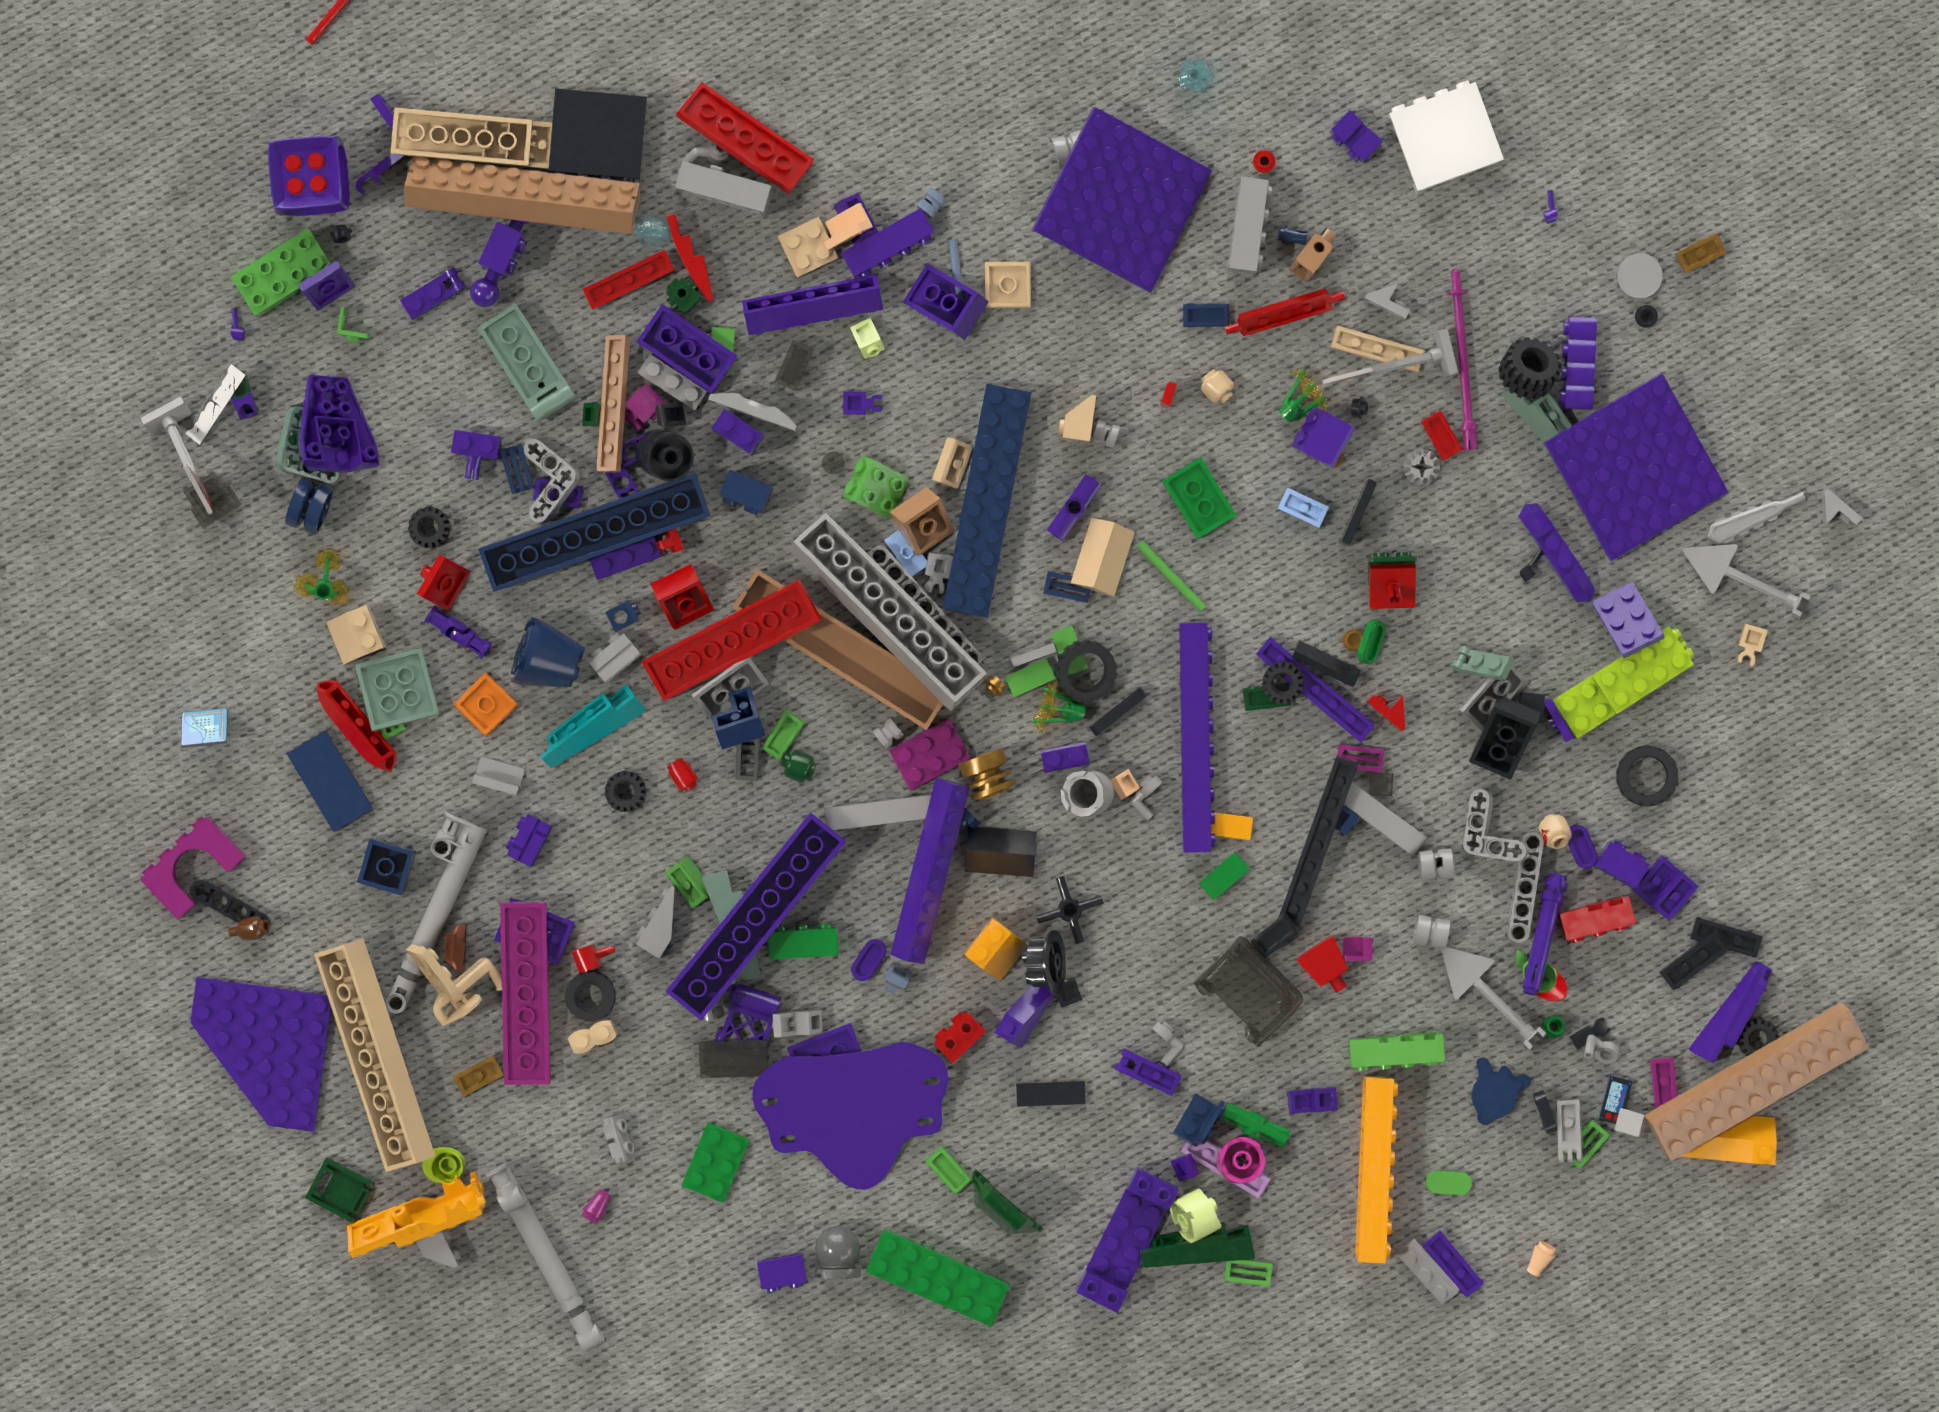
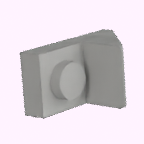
[1363,284,1410,320]
[1821,488,1862,526]

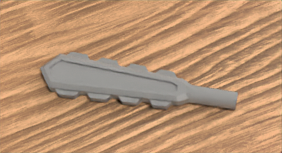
[1707,492,1806,544]

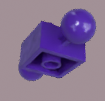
[470,219,530,307]

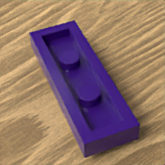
[589,536,662,580]
[1422,1230,1484,1298]

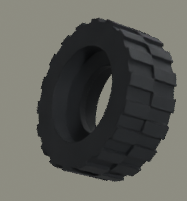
[565,971,616,1022]

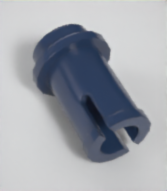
[1278,225,1307,246]

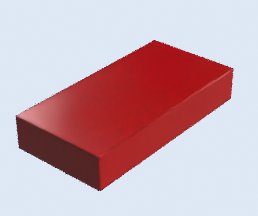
[1160,381,1177,408]
[1421,410,1463,461]

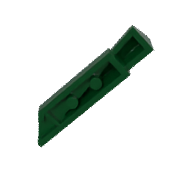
[1140,1222,1255,1268]

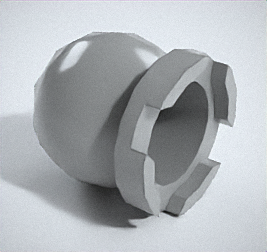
[1060,770,1114,817]

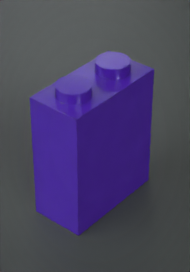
[712,409,764,456]

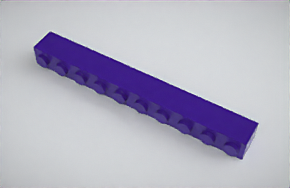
[1179,623,1215,852]

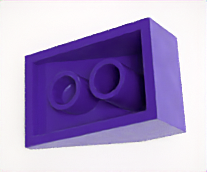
[903,264,989,340]

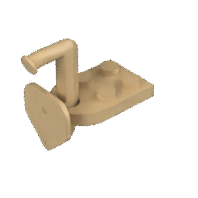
[406,944,502,1026]

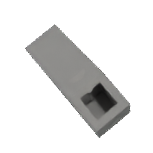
[635,885,676,959]

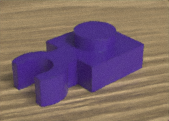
[843,391,882,415]

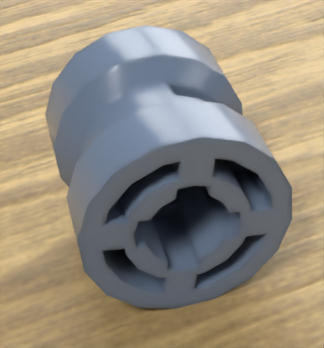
[916,187,948,219]

